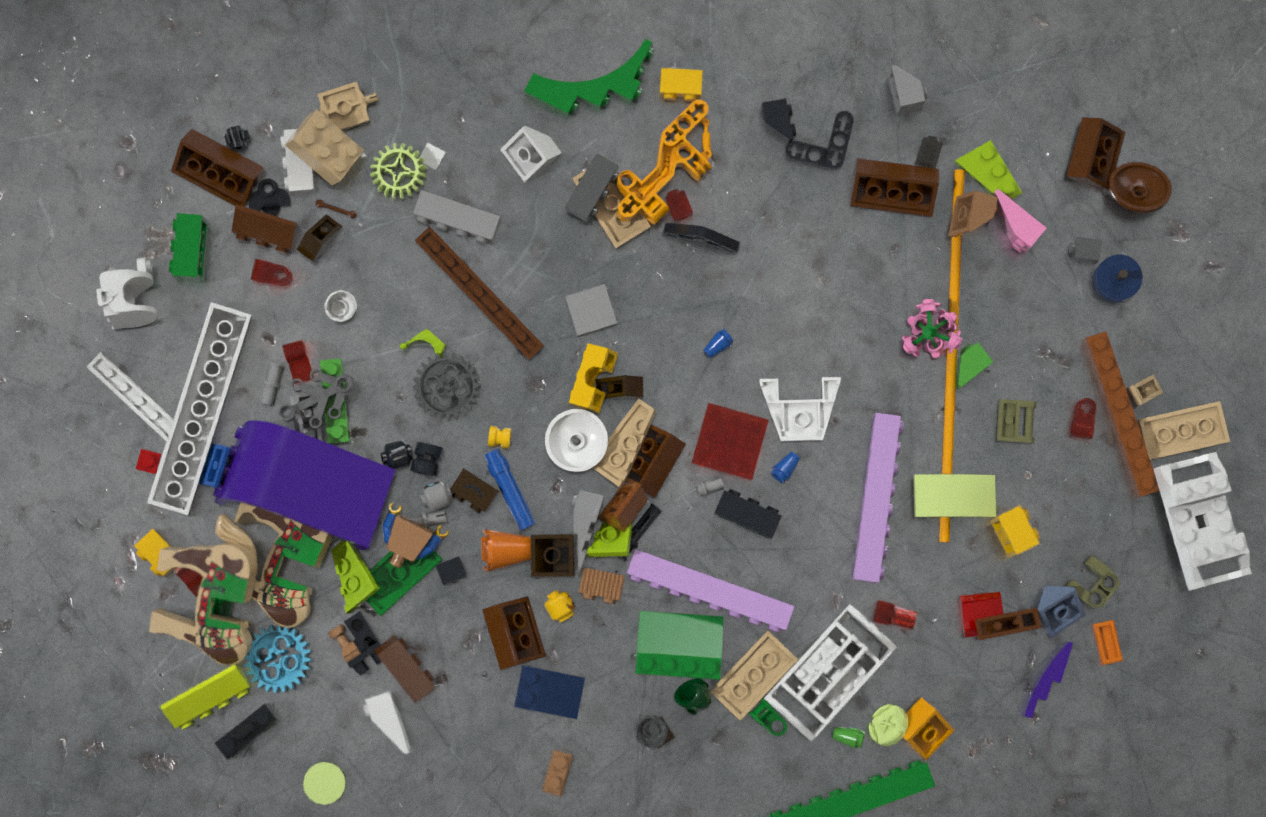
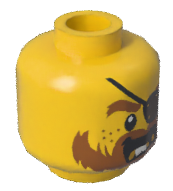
[544,589,576,622]

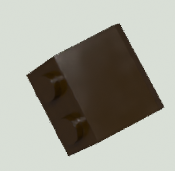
[531,534,574,578]

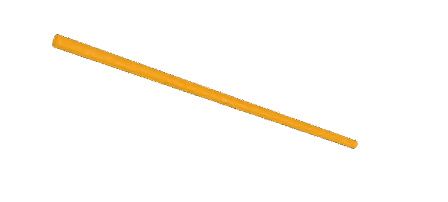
[939,169,965,543]

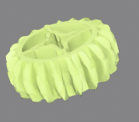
[370,143,427,199]

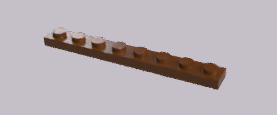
[415,226,544,361]

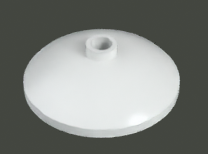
[545,409,608,472]

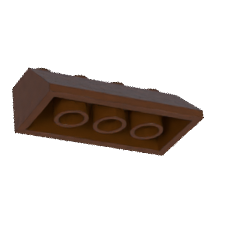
[171,129,264,207]
[850,158,939,217]

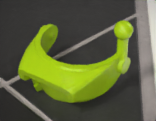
[400,329,446,360]

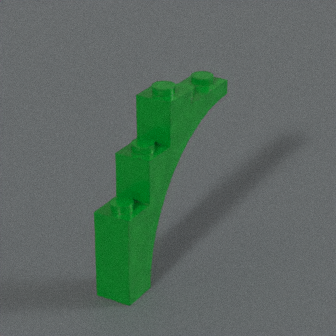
[524,38,654,117]

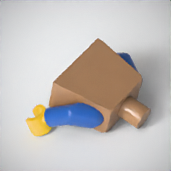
[383,503,448,568]

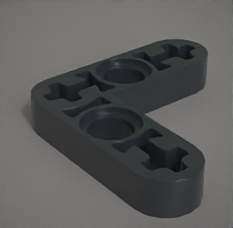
[785,111,854,170]
[663,223,740,253]

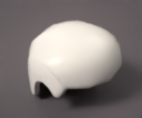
[324,290,357,323]

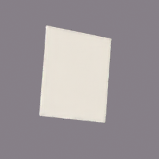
[419,143,446,170]

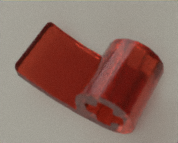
[282,339,314,383]
[173,567,203,597]

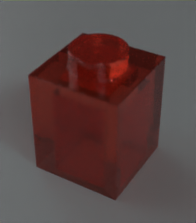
[664,189,693,223]

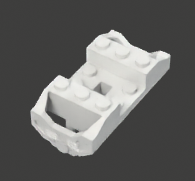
[1154,452,1252,591]
[764,604,897,742]

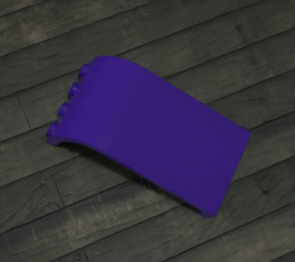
[213,420,395,550]

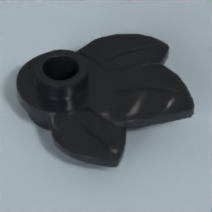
[249,178,290,216]

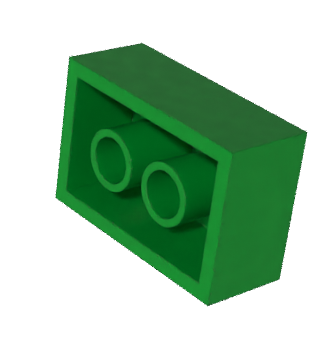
[169,213,208,283]

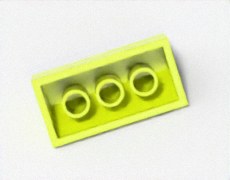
[160,664,252,730]

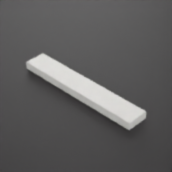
[87,352,174,442]

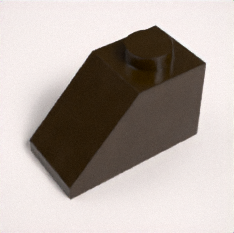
[297,214,343,262]
[596,375,643,400]

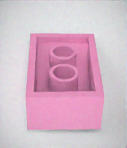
[992,189,1046,254]

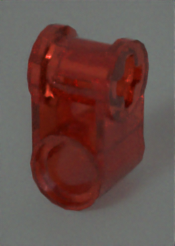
[250,259,293,286]
[1070,398,1096,439]

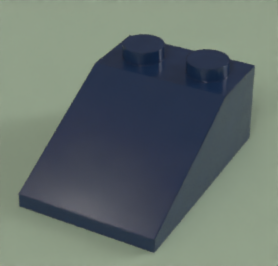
[514,665,585,719]

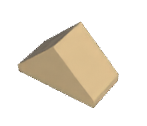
[1126,375,1164,408]

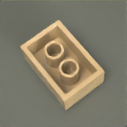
[285,109,364,185]

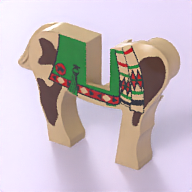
[234,503,333,628]
[149,514,257,666]

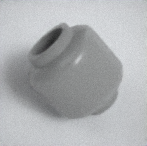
[420,481,453,511]

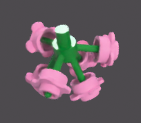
[902,299,962,358]

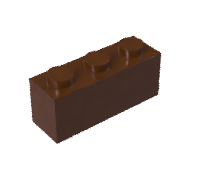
[375,634,435,703]

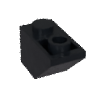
[761,98,796,143]

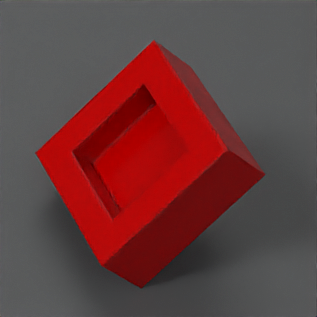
[136,449,162,474]

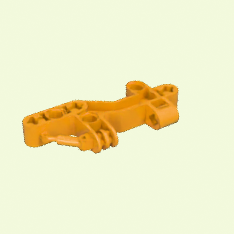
[616,99,712,225]

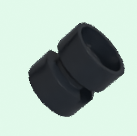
[410,442,443,477]

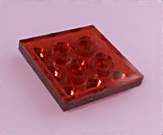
[691,403,769,481]

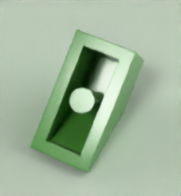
[956,342,994,389]

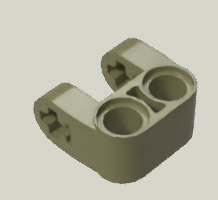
[1066,555,1120,609]

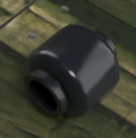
[381,441,413,469]

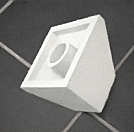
[500,126,562,182]

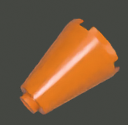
[481,529,531,572]

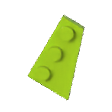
[954,140,1022,200]
[586,521,633,557]
[331,540,380,614]

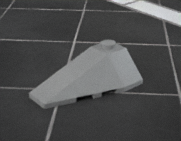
[571,490,604,578]

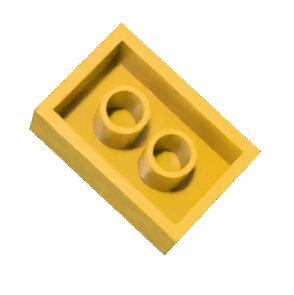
[990,505,1040,558]

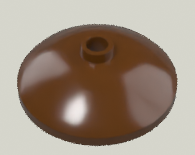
[1109,162,1172,213]

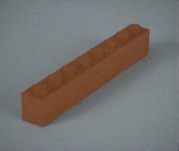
[1083,331,1160,498]

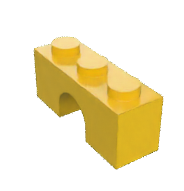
[569,343,618,413]

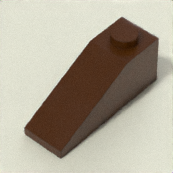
[975,607,1041,640]

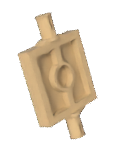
[317,81,378,131]

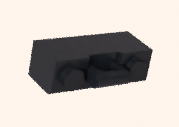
[214,704,280,760]

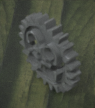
[413,352,481,420]

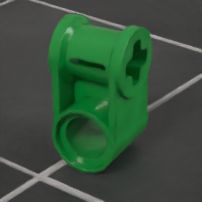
[748,698,787,737]

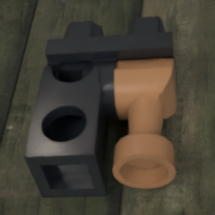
[328,611,382,676]

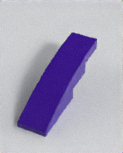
[1022,642,1073,718]

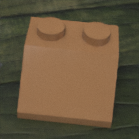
[948,190,998,237]

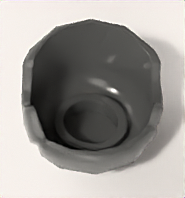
[635,715,667,749]

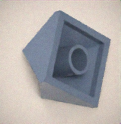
[1037,586,1086,637]

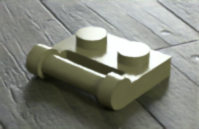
[996,399,1037,444]

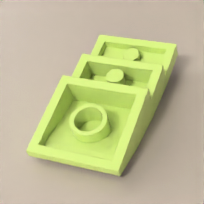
[914,474,996,518]

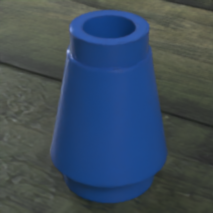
[703,328,735,359]
[771,452,800,483]

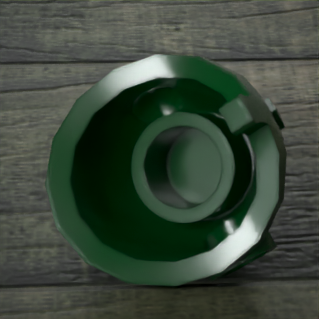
[674,678,712,715]

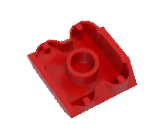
[959,592,1003,638]

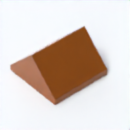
[598,482,648,532]

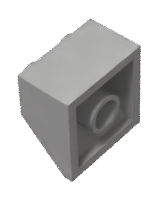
[888,65,928,114]

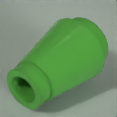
[833,727,865,749]

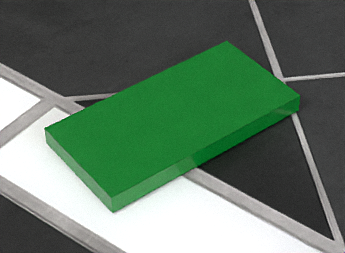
[366,551,443,617]

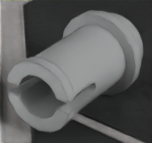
[696,476,724,497]

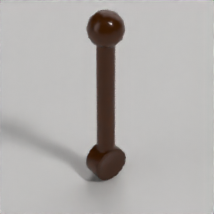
[315,199,357,218]

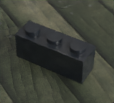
[714,489,782,540]

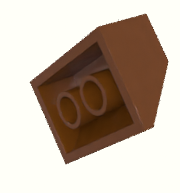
[1067,117,1125,191]
[231,204,301,254]
[625,424,686,498]
[482,596,546,670]

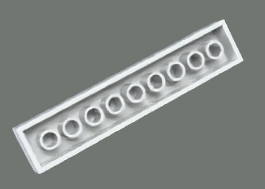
[147,302,251,516]

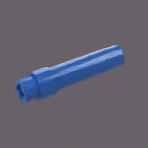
[484,448,536,531]

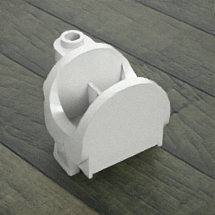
[96,257,158,330]

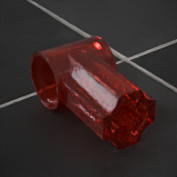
[873,600,917,630]

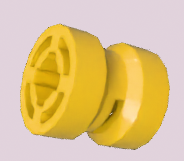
[488,426,511,449]

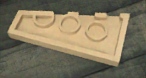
[592,399,656,489]

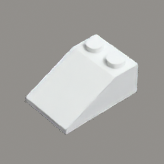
[363,692,412,754]

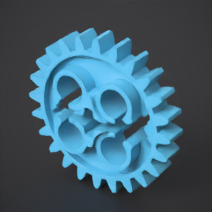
[244,625,312,693]

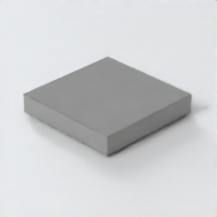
[565,284,617,336]

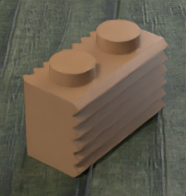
[579,568,625,604]
[542,750,573,796]

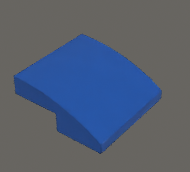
[199,444,230,488]

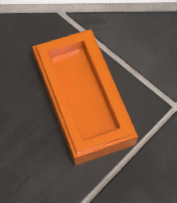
[1092,620,1123,665]

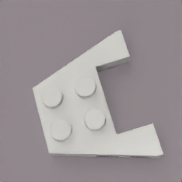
[759,377,841,442]

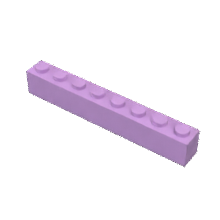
[852,413,904,583]
[627,549,794,633]

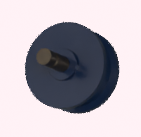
[1093,254,1143,303]

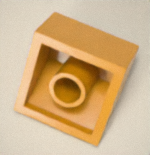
[902,697,955,761]

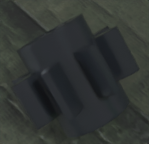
[223,126,250,150]

